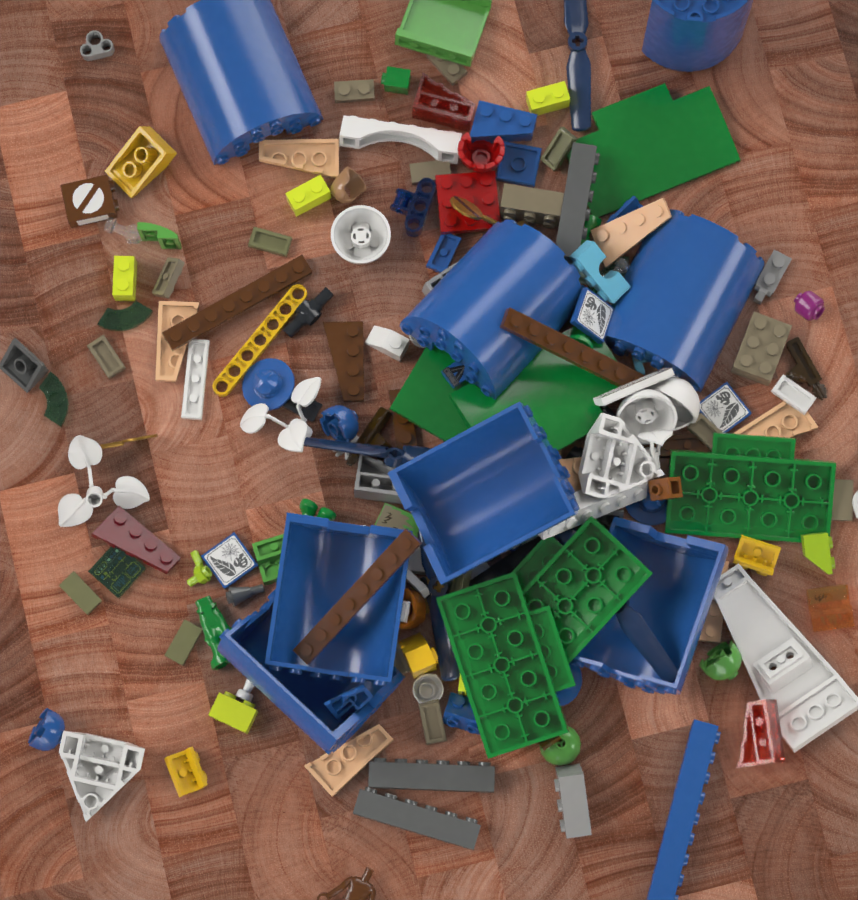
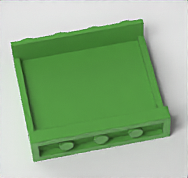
[395,0,492,67]

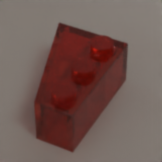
[412,73,476,132]
[737,699,785,768]

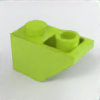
[801,532,835,575]

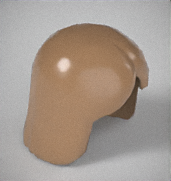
[331,167,366,203]

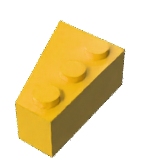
[398,632,438,679]

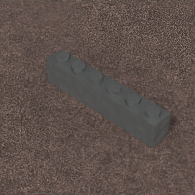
[556,142,600,264]
[368,758,495,793]
[353,787,481,851]

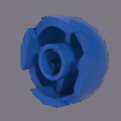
[320,405,359,442]
[28,708,65,751]

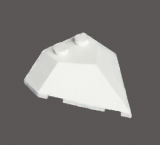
[578,413,665,499]
[59,731,145,822]

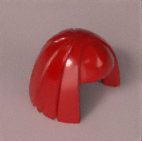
[458,132,505,173]

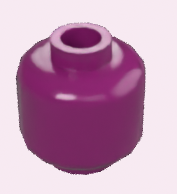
[794,291,825,321]

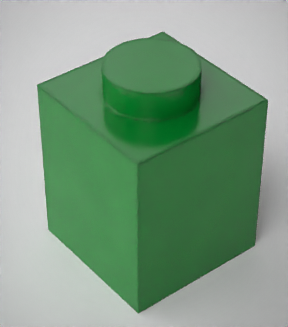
[381,66,411,95]

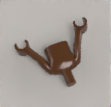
[317,867,376,900]

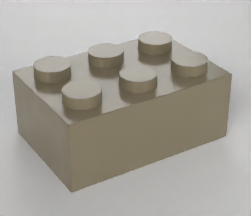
[500,183,564,229]
[731,312,792,386]

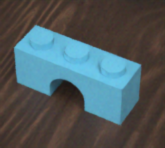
[569,240,631,303]

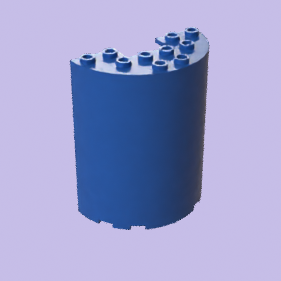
[159,0,323,165]
[642,0,753,72]
[604,209,765,393]
[399,219,585,400]
[388,401,580,585]
[265,513,413,686]
[571,517,729,695]
[217,589,405,755]

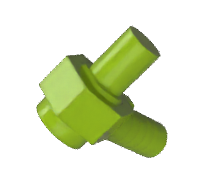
[187,550,212,587]

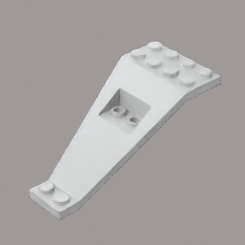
[713,563,858,753]

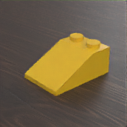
[105,126,177,198]

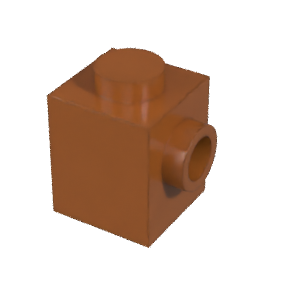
[648,477,683,501]

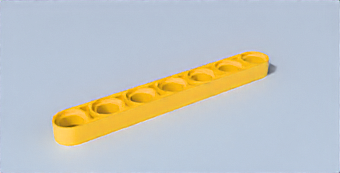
[213,284,308,397]

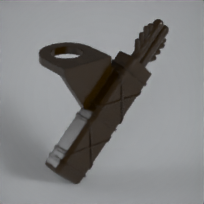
[785,337,828,400]
[346,407,392,466]

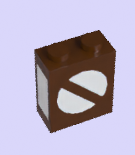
[60,175,120,228]

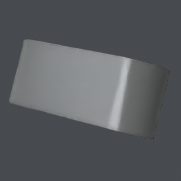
[80,30,115,61]

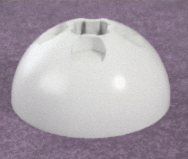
[331,205,391,264]
[645,376,700,424]
[616,389,677,444]

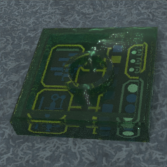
[88,547,147,599]

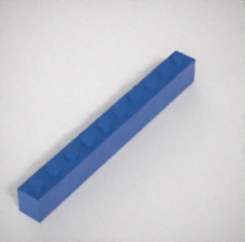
[646,719,721,900]

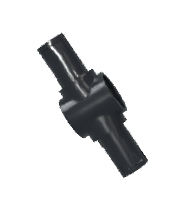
[283,287,334,338]

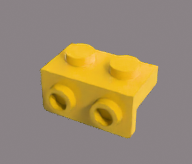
[733,535,781,576]
[164,747,208,797]

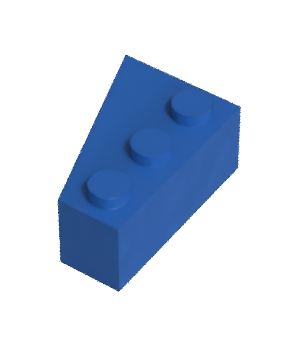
[470,100,537,144]

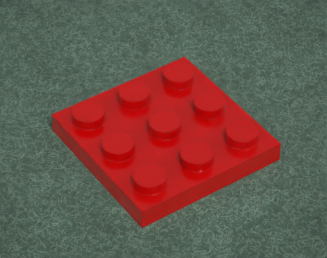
[435,171,501,235]

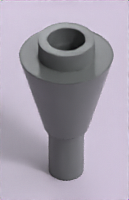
[225,584,264,607]

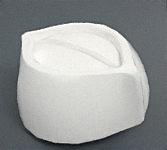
[412,674,444,703]

